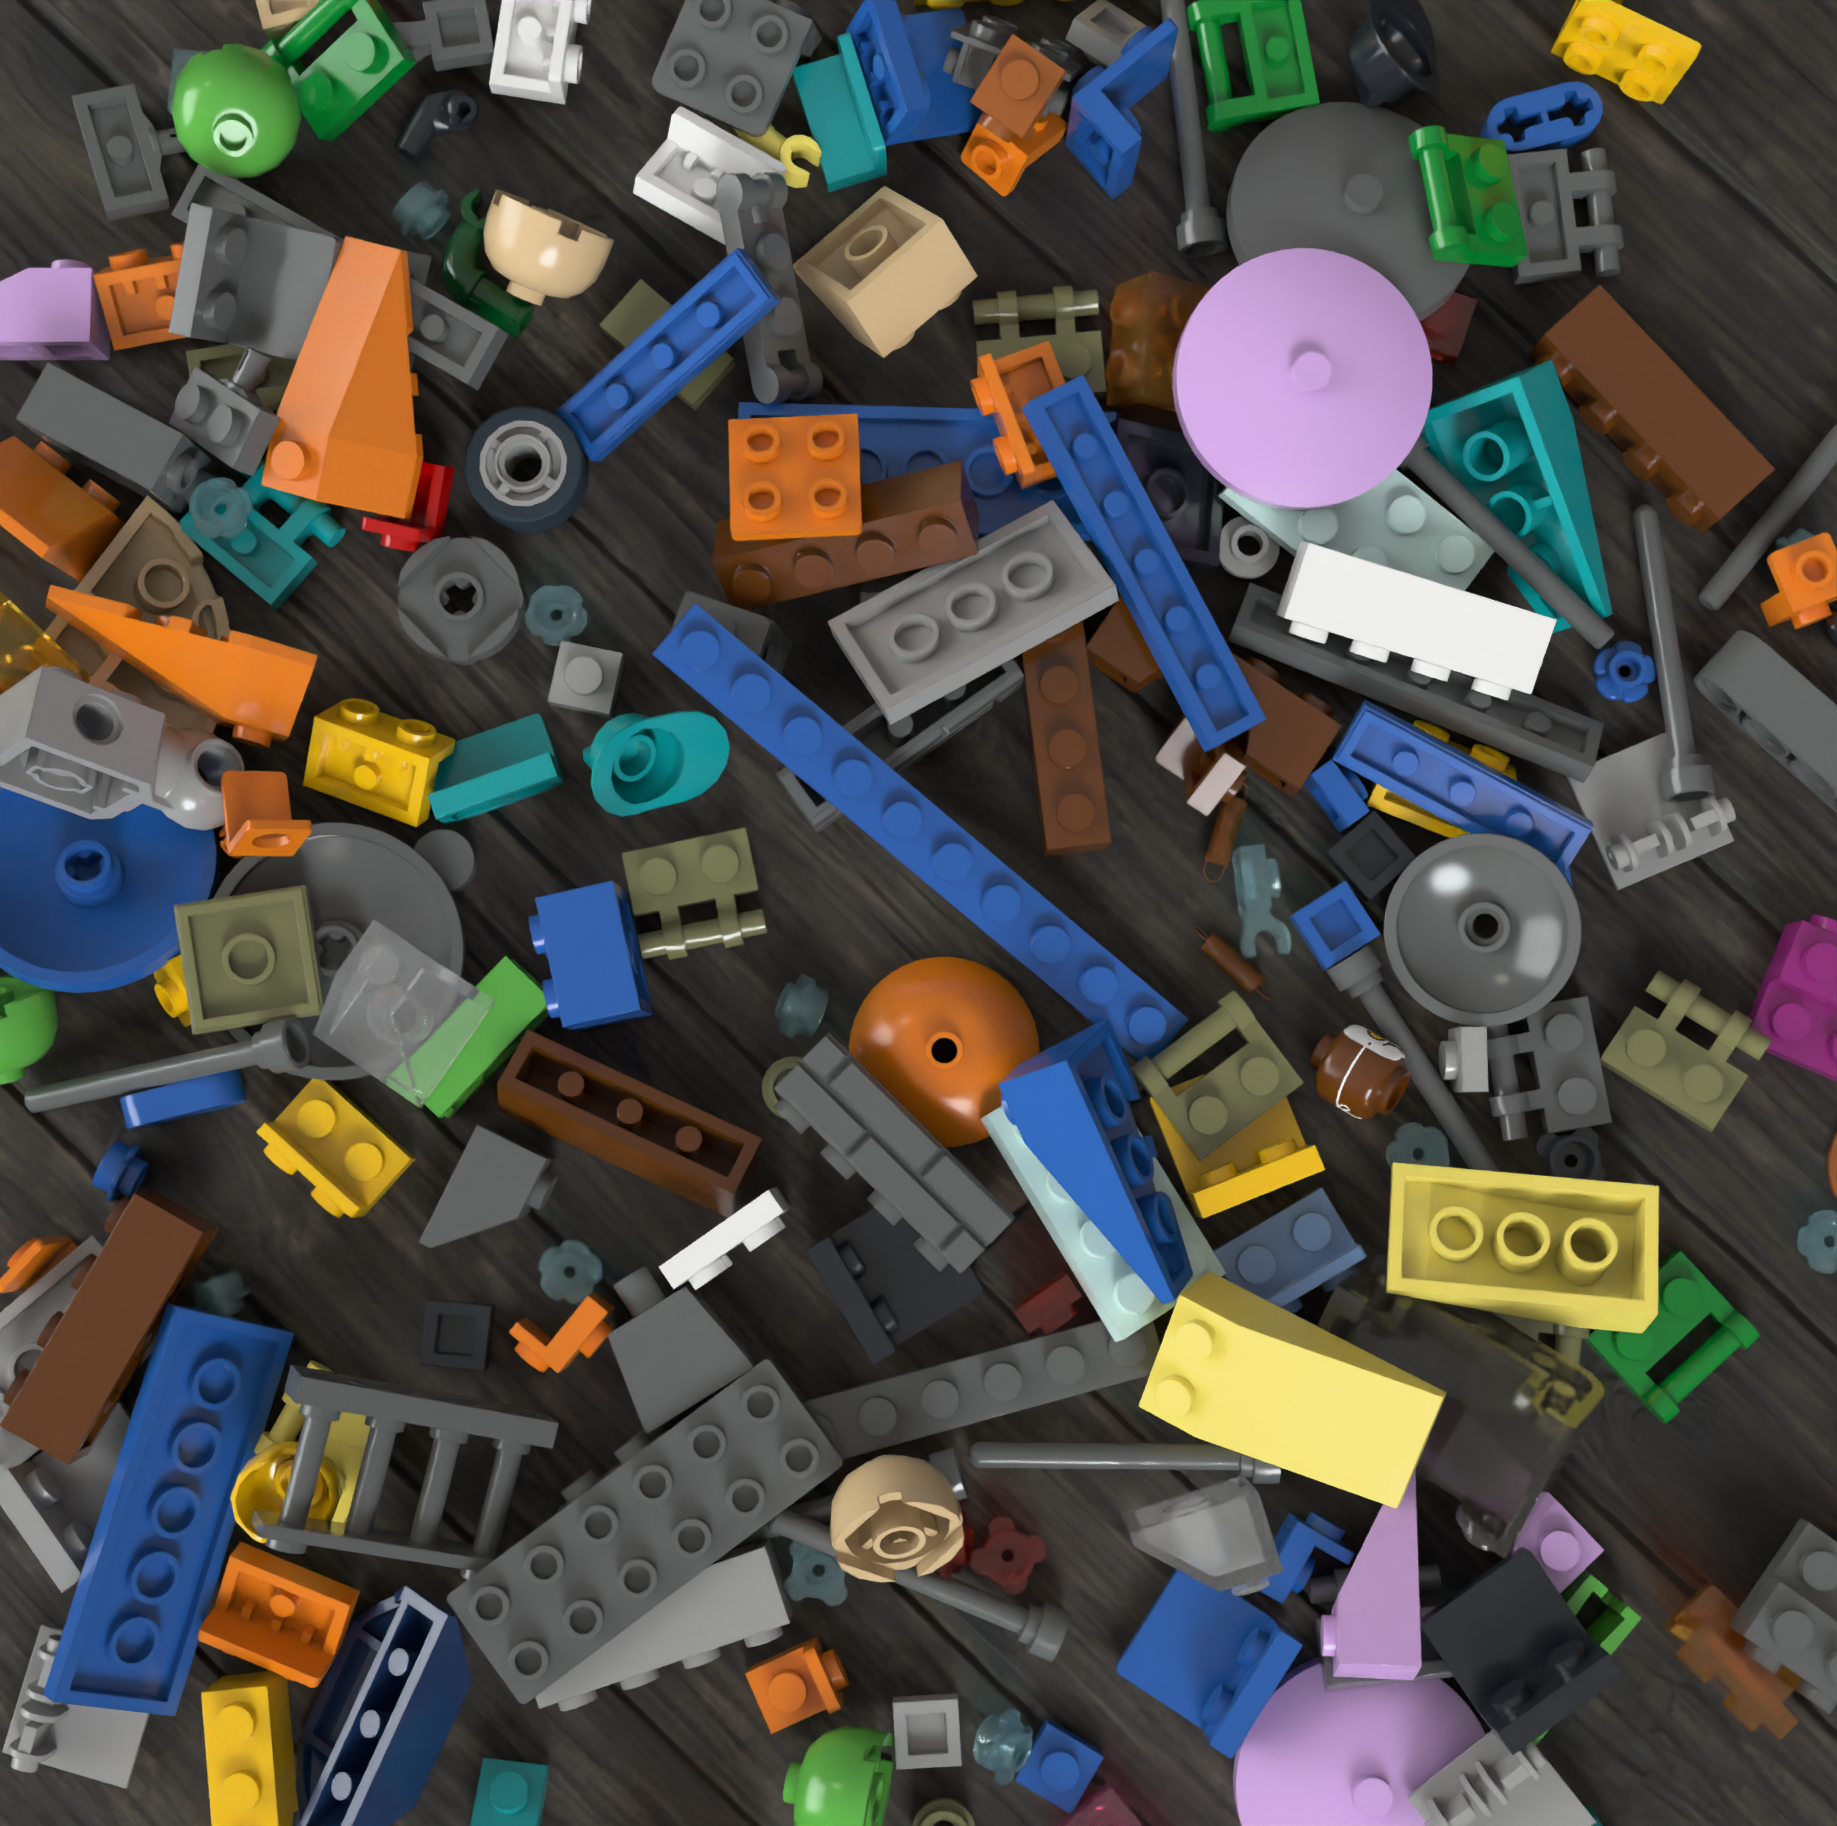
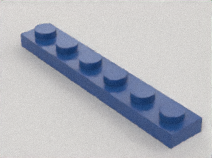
[1022,375,1267,752]

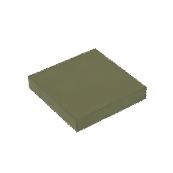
[173,885,328,1035]

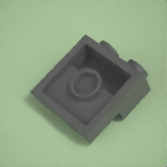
[1728,1518,1837,1714]

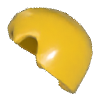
[230,1441,342,1543]

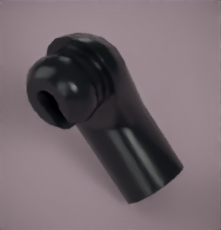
[393,90,479,163]

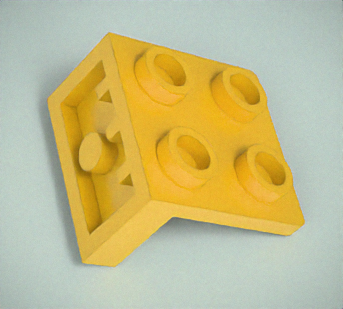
[1550,0,1702,104]
[1149,1073,1325,1218]

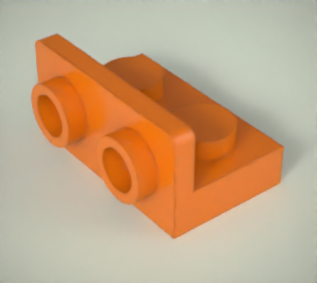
[93,241,186,351]

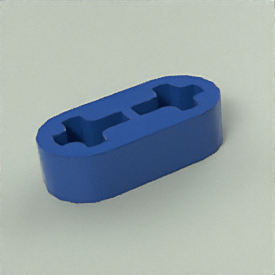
[1481,81,1603,155]
[120,1069,247,1130]

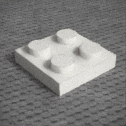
[659,1187,791,1290]

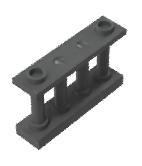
[251,1365,559,1579]

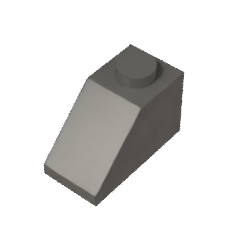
[419,1125,558,1248]

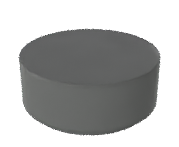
[413,829,478,894]

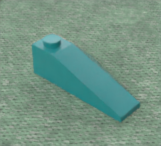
[1423,359,1613,633]

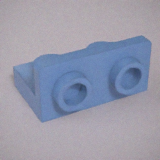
[1212,1187,1367,1314]

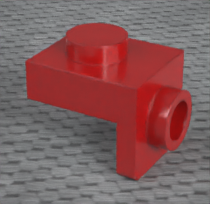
[361,460,455,552]

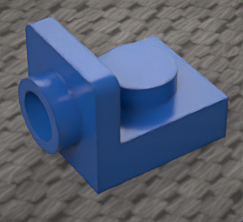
[1252,1511,1355,1604]

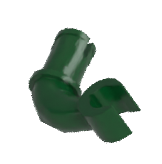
[441,188,534,339]

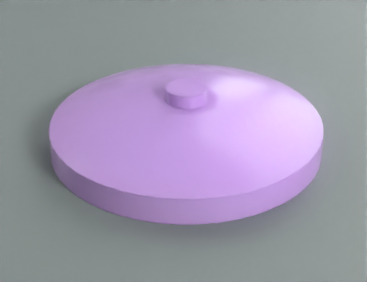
[1173,248,1433,511]
[1233,1657,1486,1826]

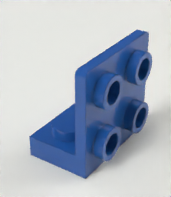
[846,0,984,146]
[1065,18,1179,200]
[1116,1560,1303,1759]

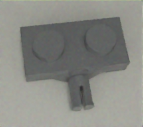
[71,84,186,222]
[169,346,280,476]

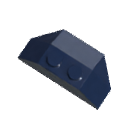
[293,1586,472,1826]

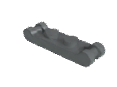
[716,172,823,404]

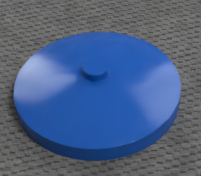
[0,787,220,993]

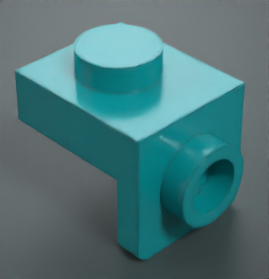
[470,1758,550,1826]

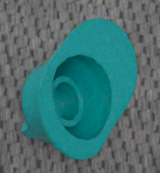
[583,710,730,817]

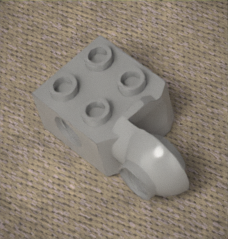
[0,665,244,831]

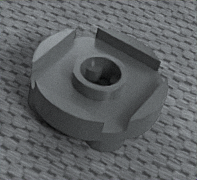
[397,536,527,666]

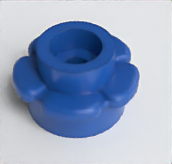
[1593,641,1656,703]
[92,1140,150,1202]

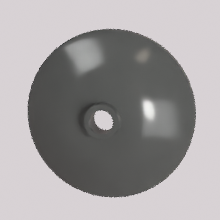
[1384,833,1582,1027]

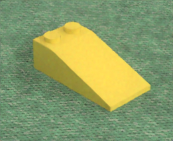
[1386,1162,1659,1334]
[1139,1271,1447,1509]

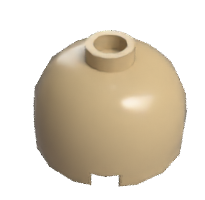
[483,189,614,306]
[830,1455,964,1583]

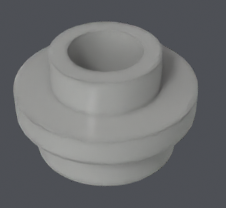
[1219,516,1280,579]

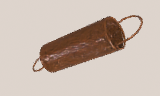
[1203,783,1248,883]
[1193,926,1272,1000]

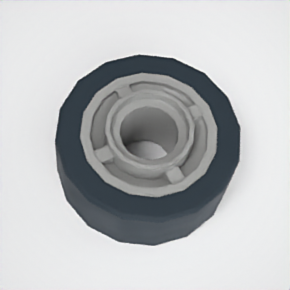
[464,406,589,533]

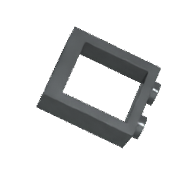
[16,363,219,518]

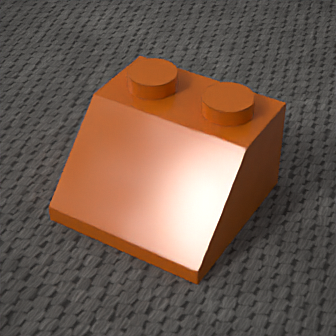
[0,436,126,582]

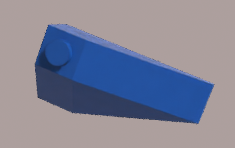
[998,1019,1193,1304]

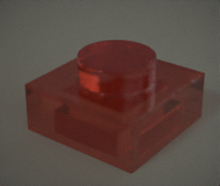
[1420,292,1478,365]
[1012,1271,1082,1335]

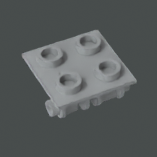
[1566,732,1736,890]
[2,1624,150,1789]
[1407,1731,1596,1826]

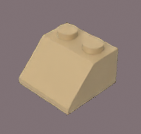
[793,186,978,358]

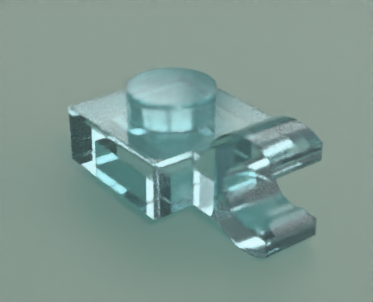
[1232,844,1292,959]

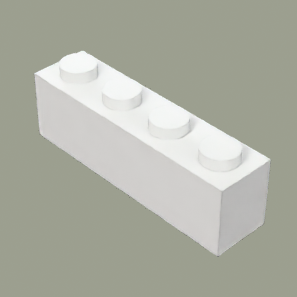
[1276,541,1557,701]

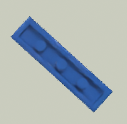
[555,248,782,462]
[1332,700,1594,873]

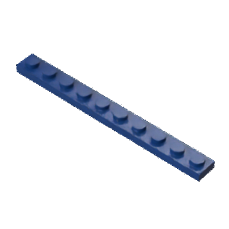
[652,603,1189,1061]

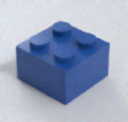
[529,881,654,1032]

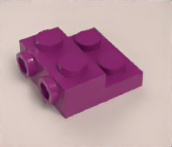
[1748,915,1837,1082]

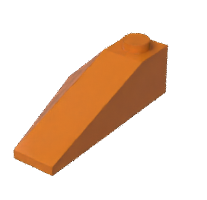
[261,236,424,519]
[45,585,318,749]

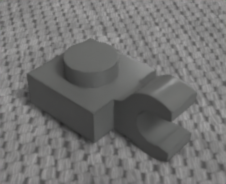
[392,0,495,72]

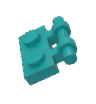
[179,458,346,610]

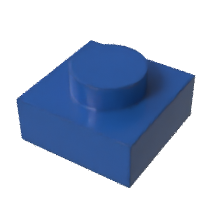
[1304,759,1370,833]
[1289,881,1381,970]
[1014,1717,1104,1814]

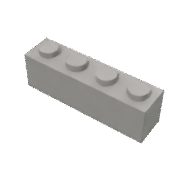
[535,1539,793,1712]

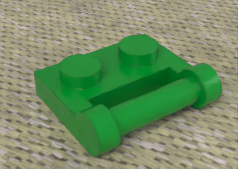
[261,0,417,142]
[1186,0,1320,133]
[1408,125,1529,267]
[1583,1249,1760,1424]

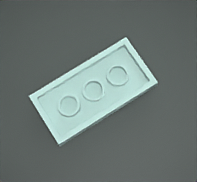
[1218,469,1495,591]
[980,1106,1226,1342]

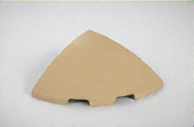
[29,495,230,733]

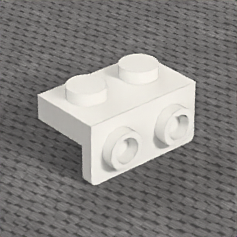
[489,0,592,104]
[633,106,786,245]

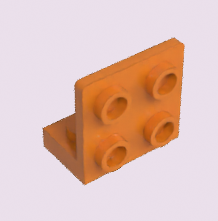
[728,413,862,541]

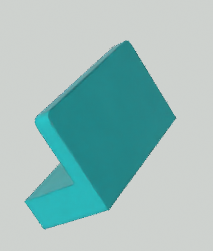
[792,32,887,193]
[428,714,566,826]

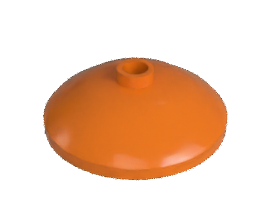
[849,957,1039,1148]

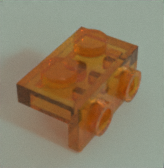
[1105,271,1211,412]
[1663,1584,1801,1740]

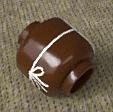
[1310,1025,1411,1120]

